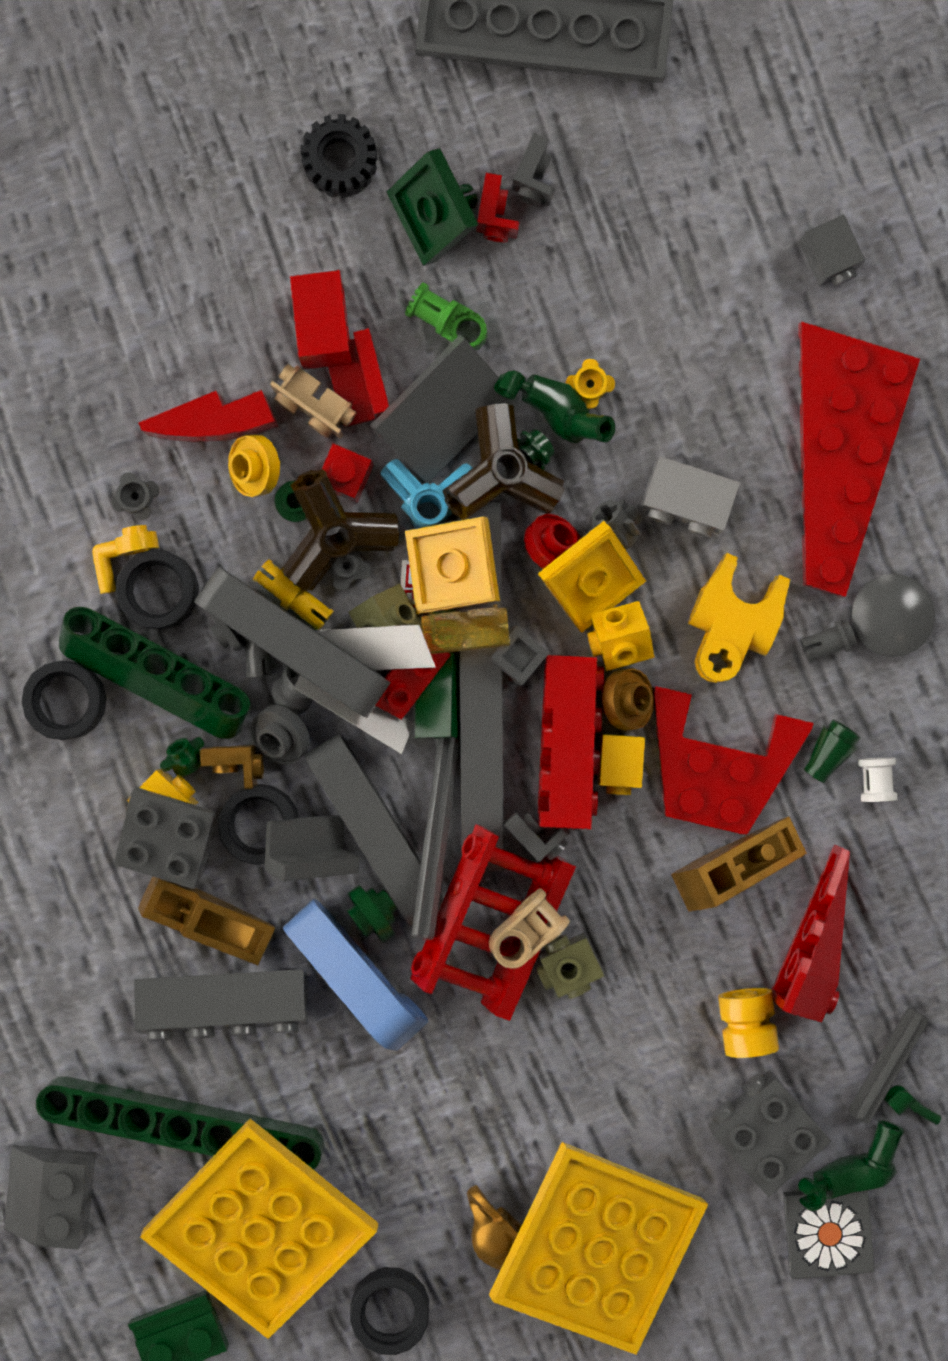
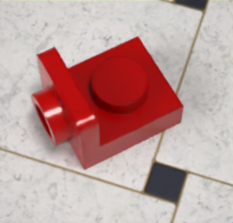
[476,173,520,243]

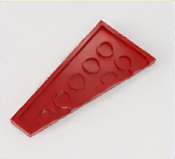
[798,321,920,598]

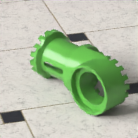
[405,282,488,351]

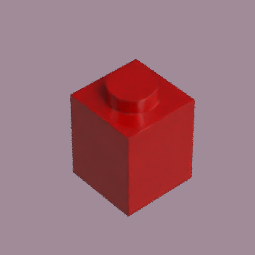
[321,443,374,503]

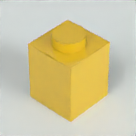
[597,734,645,795]

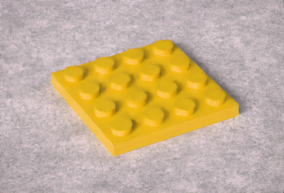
[140,1118,379,1339]
[489,1142,708,1355]

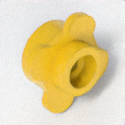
[565,359,615,409]

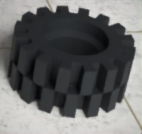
[300,114,378,198]

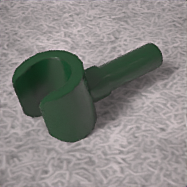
[884,1085,941,1125]

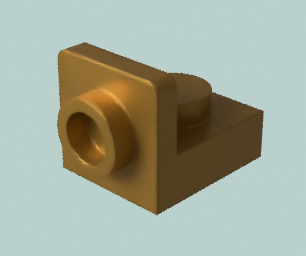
[200,745,264,789]

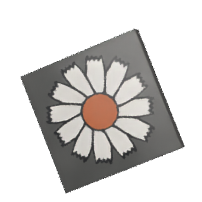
[783,1190,875,1279]

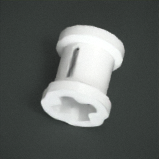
[858,757,898,802]

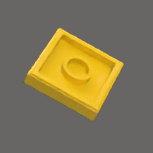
[405,516,500,615]
[538,521,646,633]

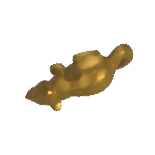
[467,1185,521,1270]

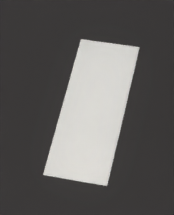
[315,625,436,670]
[294,675,415,754]

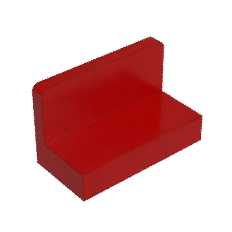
[328,328,389,427]

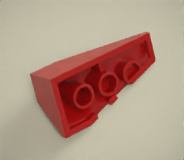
[771,844,850,1023]

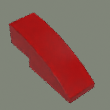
[138,390,279,442]

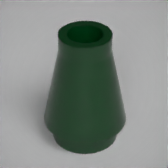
[804,719,861,783]

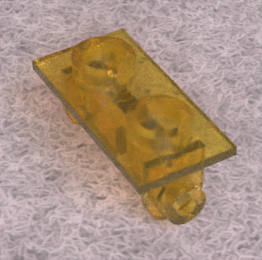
[421,604,510,654]

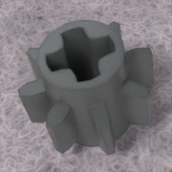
[589,499,643,550]

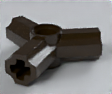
[442,403,565,520]
[281,469,399,591]

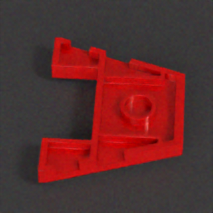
[653,686,814,835]

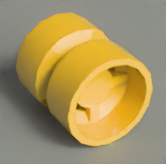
[718,988,779,1058]

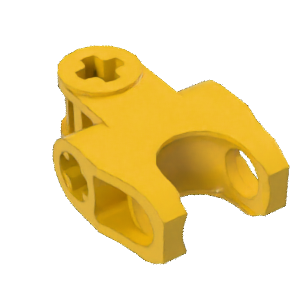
[688,553,790,683]

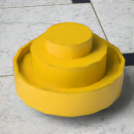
[228,434,280,497]

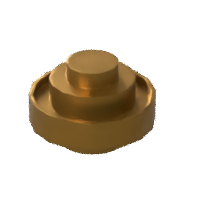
[602,668,654,731]

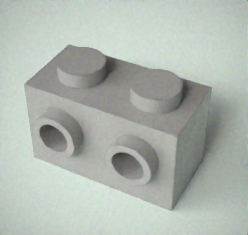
[640,456,740,538]

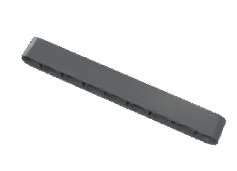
[459,501,504,872]

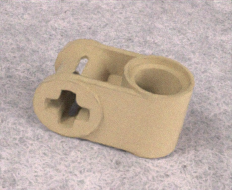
[489,889,570,969]

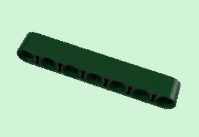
[36,1076,324,1170]

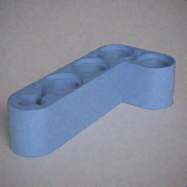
[283,898,429,1051]

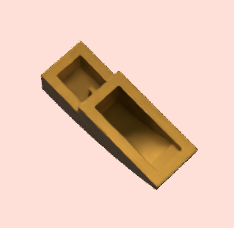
[138,876,275,965]

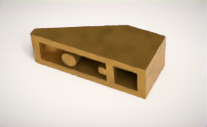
[671,816,807,912]

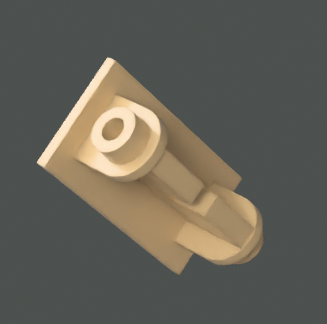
[270,364,357,439]

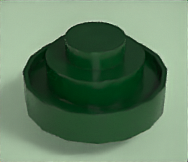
[347,885,398,943]

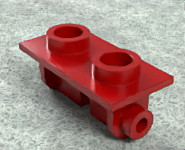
[376,631,450,720]

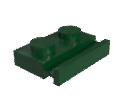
[128,1290,229,1361]

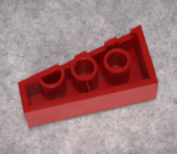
[537,655,604,829]

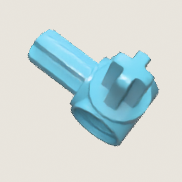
[380,459,473,529]

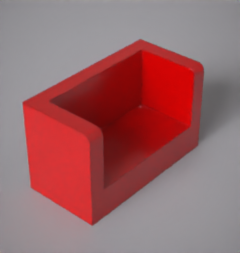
[290,270,353,369]

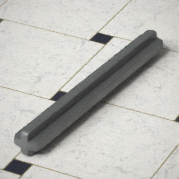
[412,736,460,940]

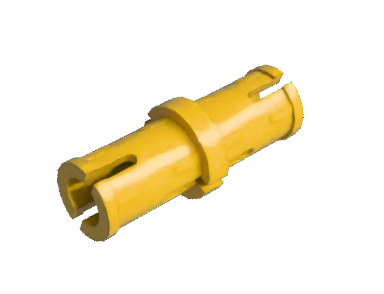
[253,559,334,630]

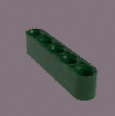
[59,607,250,739]

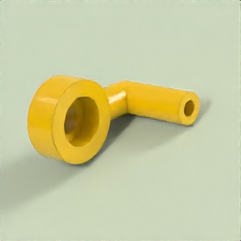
[92,525,159,594]

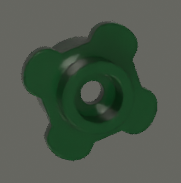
[518,429,554,470]
[160,737,205,776]

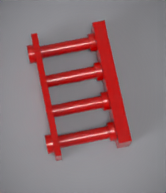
[410,824,576,1021]

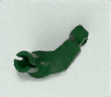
[494,370,616,444]
[798,1120,904,1211]

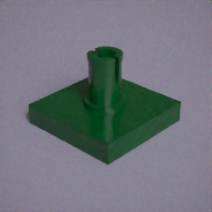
[386,148,478,266]

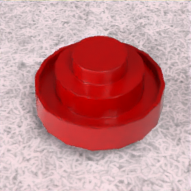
[524,513,581,569]

